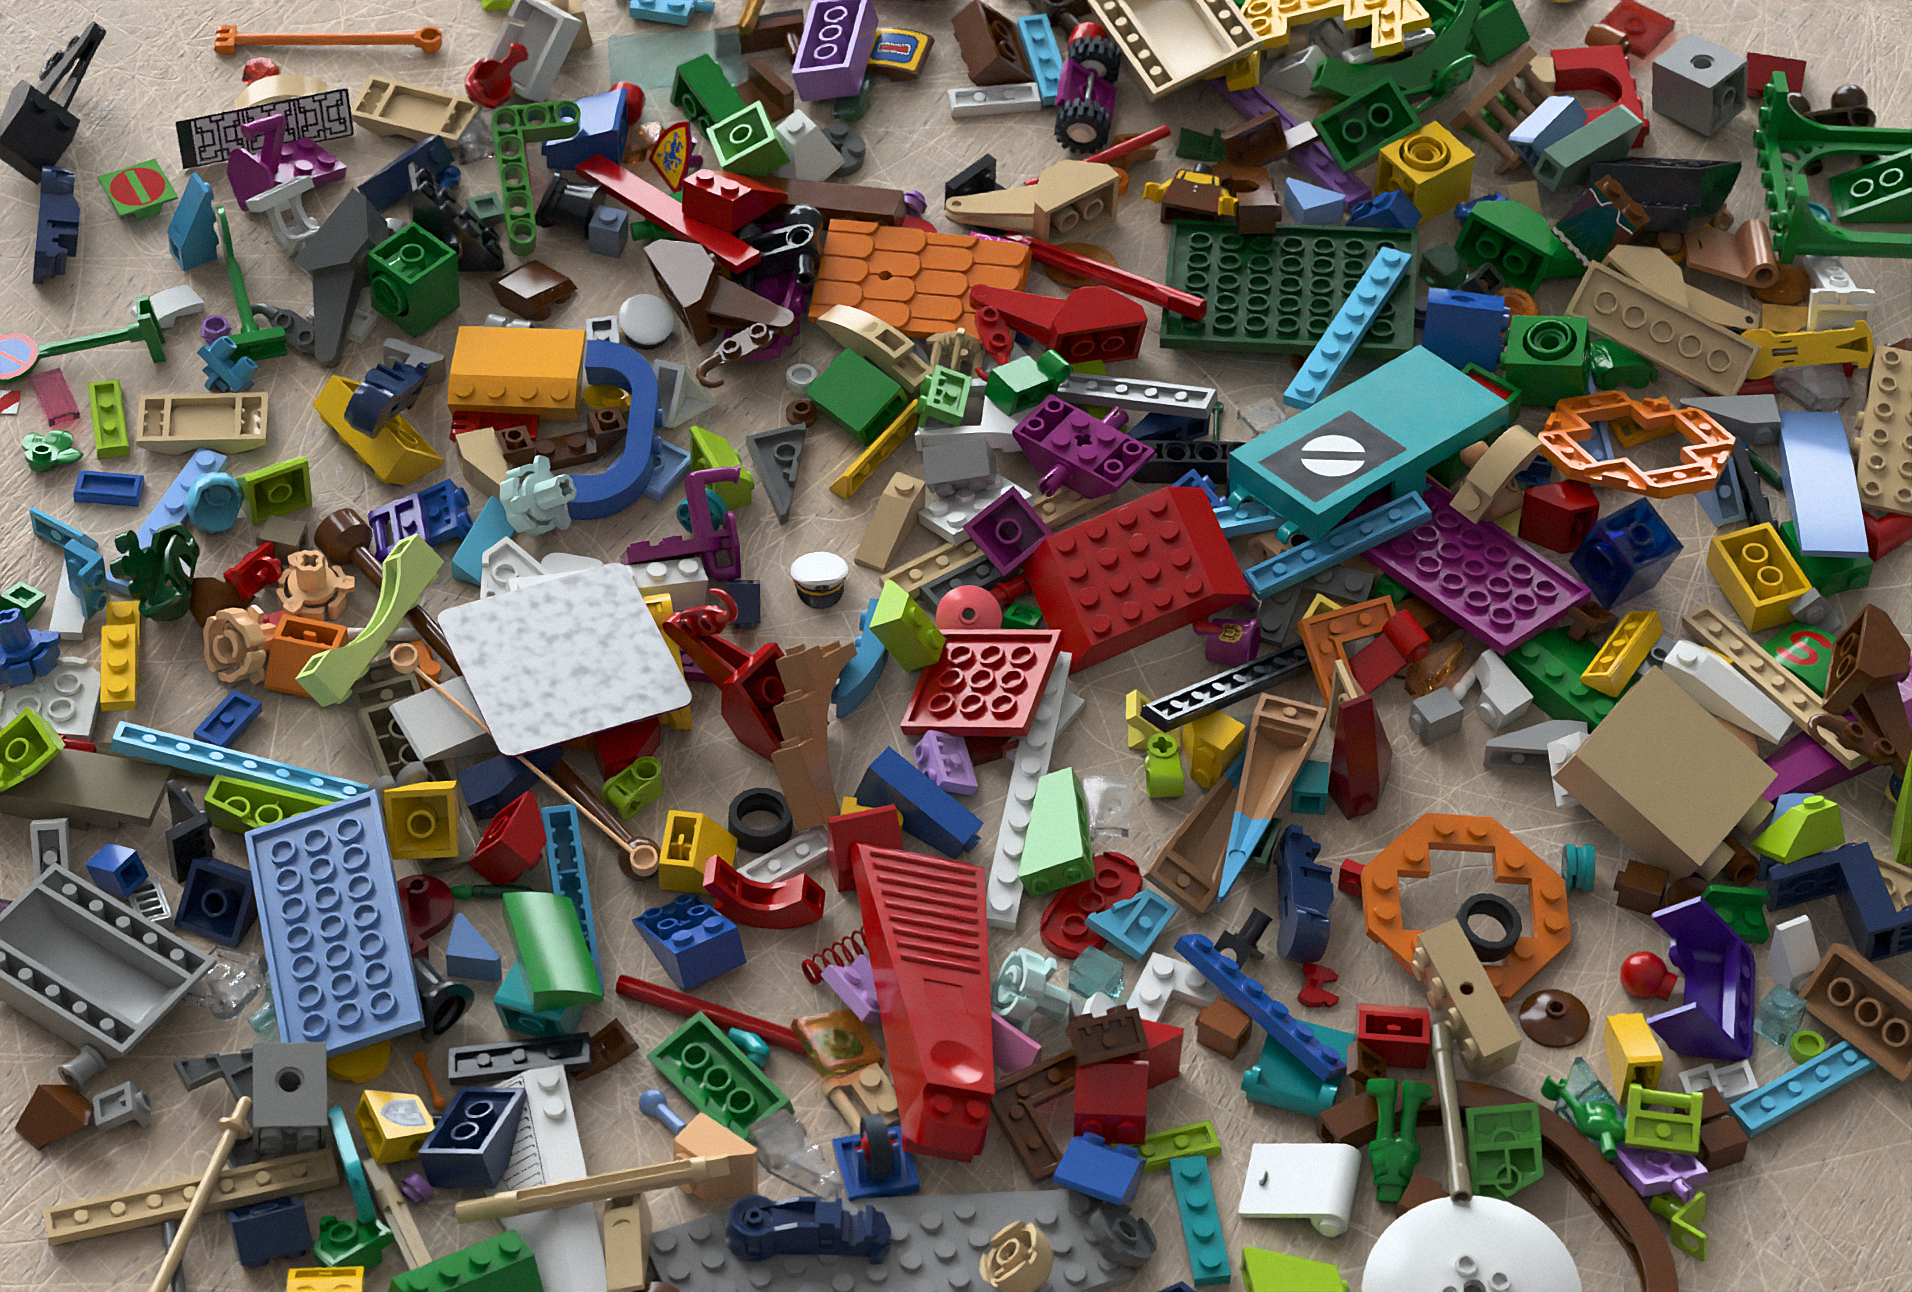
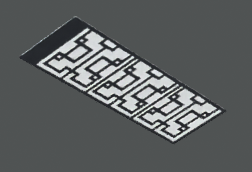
[175,88,354,169]

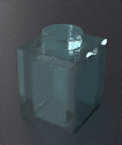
[1068,945,1125,1000]
[1754,983,1808,1048]

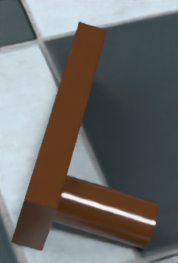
[714,14,804,65]

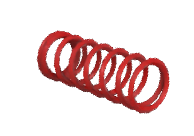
[801,926,868,985]

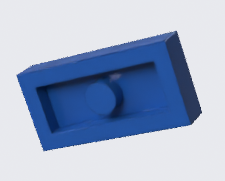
[193,689,262,748]

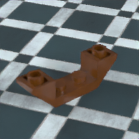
[494,406,628,471]

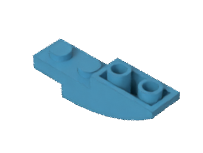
[831,598,889,719]

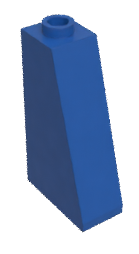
[853,746,983,860]

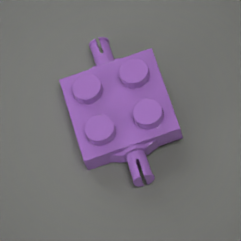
[1610,1143,1708,1203]

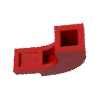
[703,855,826,929]

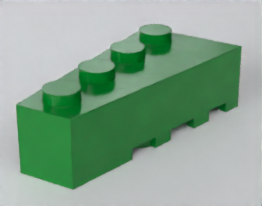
[670,53,748,140]

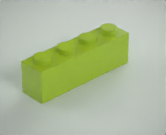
[204,774,335,834]

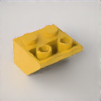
[659,810,738,895]

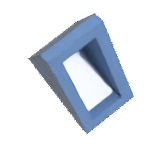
[446,913,502,982]

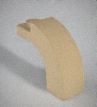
[234,74,326,110]
[1449,425,1545,524]

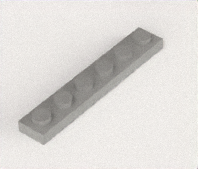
[1055,372,1218,419]

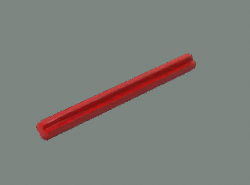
[615,974,814,1056]

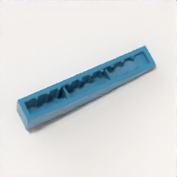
[541,804,604,996]

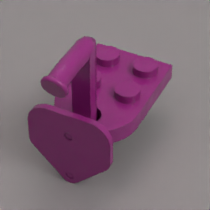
[227,114,347,212]
[620,465,741,581]

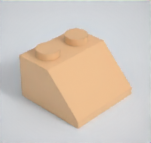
[673,1112,758,1200]

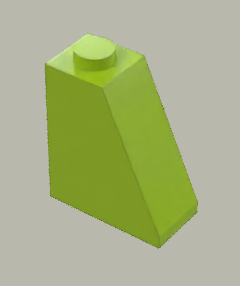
[1240,1246,1349,1292]

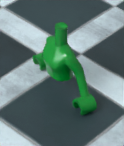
[1540,1076,1651,1160]

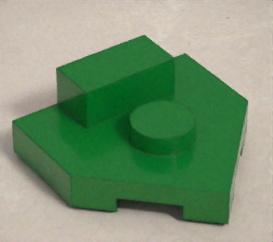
[312,1215,395,1273]

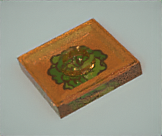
[790,1009,886,1078]

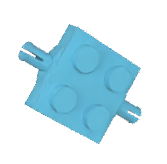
[626,0,715,26]

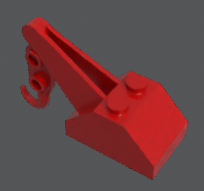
[969,284,1148,382]
[662,588,830,764]

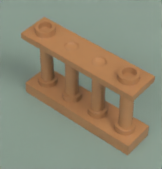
[1449,46,1579,176]

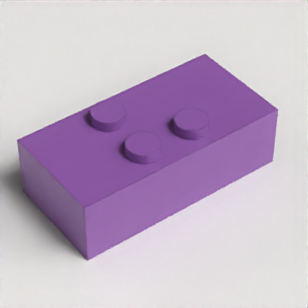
[792,0,879,102]

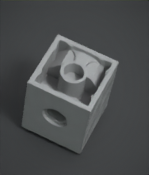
[1651,33,1748,137]
[253,1042,327,1154]

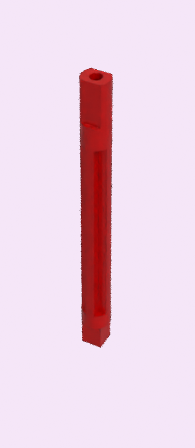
[1003,231,1207,321]

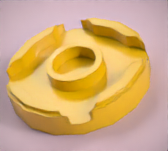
[326,1039,391,1083]

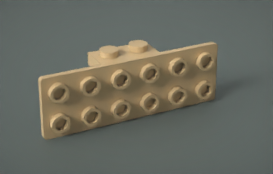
[1850,345,1912,517]

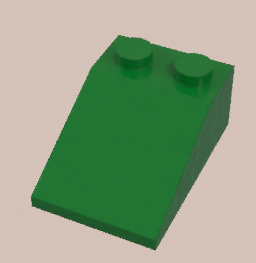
[1829,148,1912,222]

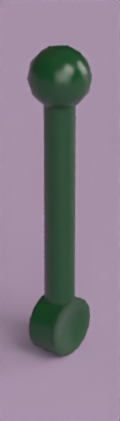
[1211,401,1224,441]

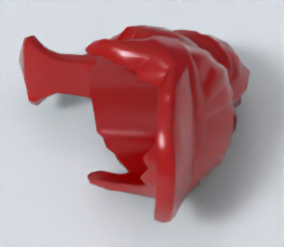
[464,43,529,110]

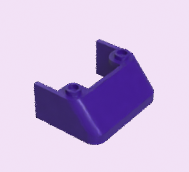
[1647,896,1755,1062]

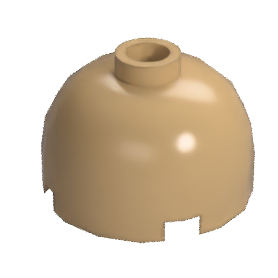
[979,1221,1054,1292]

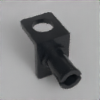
[1213,907,1273,971]

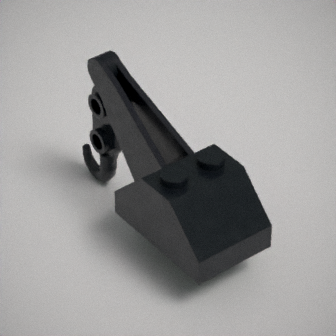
[0,21,107,185]

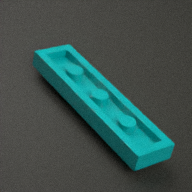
[1169,1155,1231,1287]

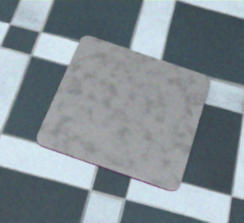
[438,563,692,758]

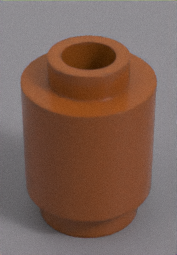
[1585,23,1631,57]

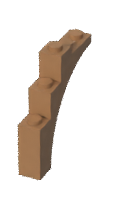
[770,640,858,832]

